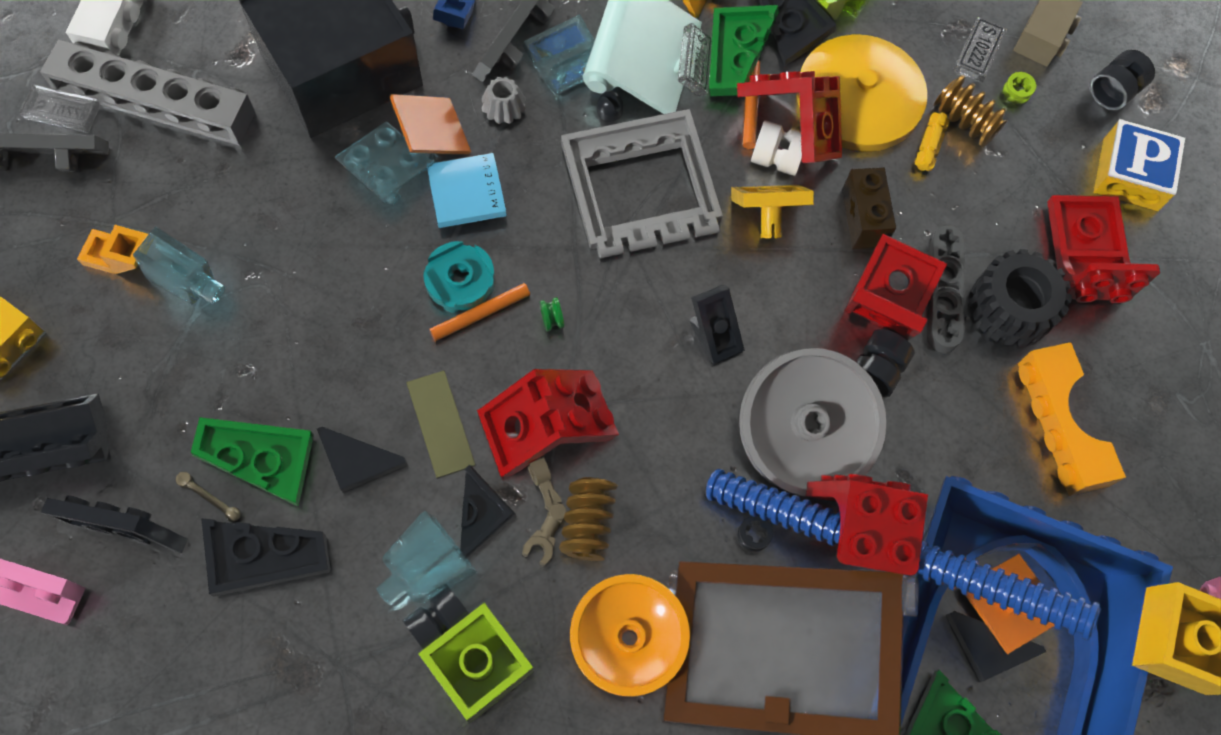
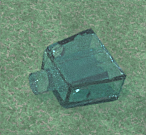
[133,226,225,304]
[376,511,477,606]

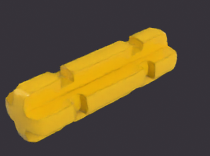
[915,112,949,171]

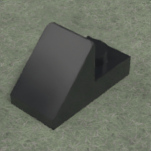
[690,284,745,364]

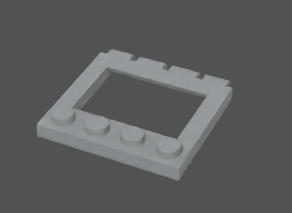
[561,109,723,259]

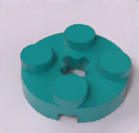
[423,241,495,313]

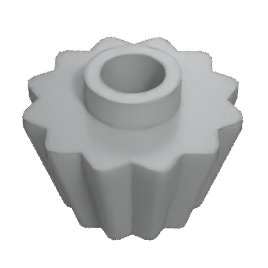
[481,77,526,124]

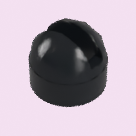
[597,92,623,121]

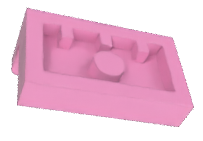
[0,559,86,625]

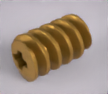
[933,75,1008,147]
[559,477,618,561]

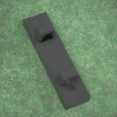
[472,0,555,82]
[0,133,109,172]

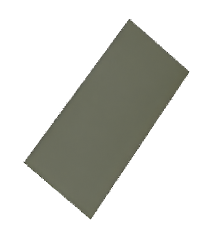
[406,370,475,478]

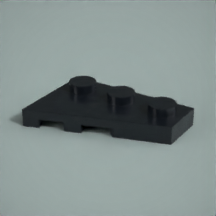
[759,0,837,66]
[41,495,188,553]
[201,518,331,597]

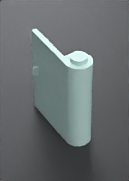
[583,0,702,114]

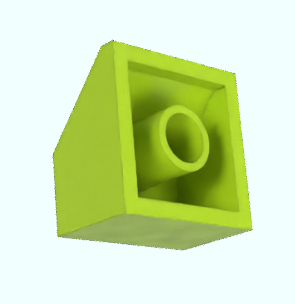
[418,603,534,724]

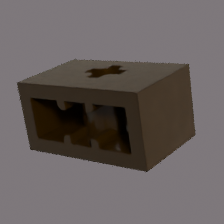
[842,167,896,249]

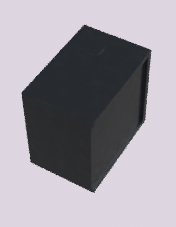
[239,0,423,138]

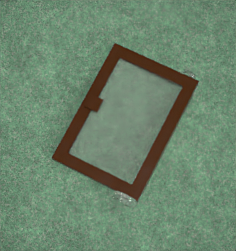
[664,561,919,735]

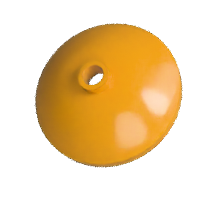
[570,574,690,697]

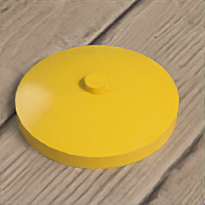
[796,34,927,152]

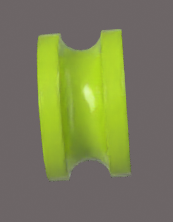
[1003,72,1036,104]

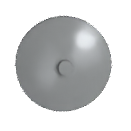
[739,348,887,496]

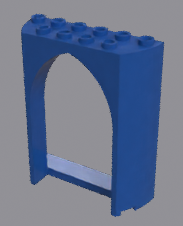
[868,476,1173,735]

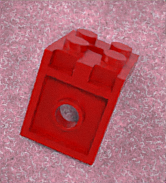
[737,71,842,163]
[845,234,947,340]
[477,369,619,477]

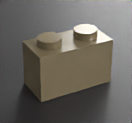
[1013,0,1083,67]

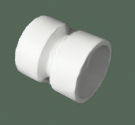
[751,120,802,176]

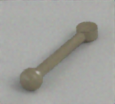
[175,472,241,522]

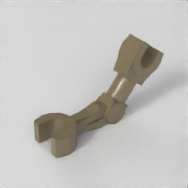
[522,458,567,566]

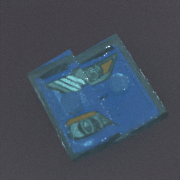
[523,14,595,96]

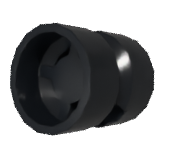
[1090,49,1155,110]
[856,329,915,398]
[402,586,469,649]

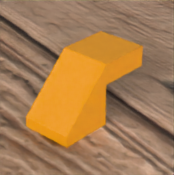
[77,225,151,274]

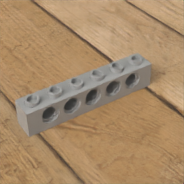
[40,39,255,146]

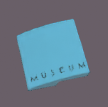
[427,153,507,228]

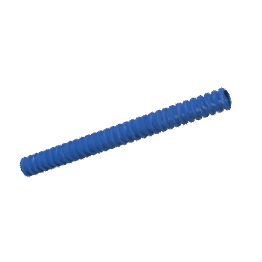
[706,469,1101,641]

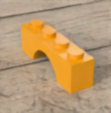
[1018,342,1126,496]

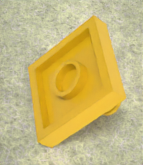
[731,185,814,238]

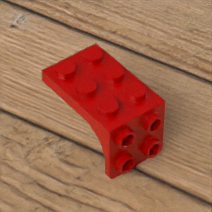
[1047,195,1160,303]
[805,474,928,576]

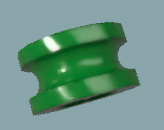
[539,297,564,332]

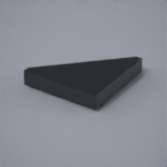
[317,427,408,493]
[459,464,516,563]
[946,611,1047,682]

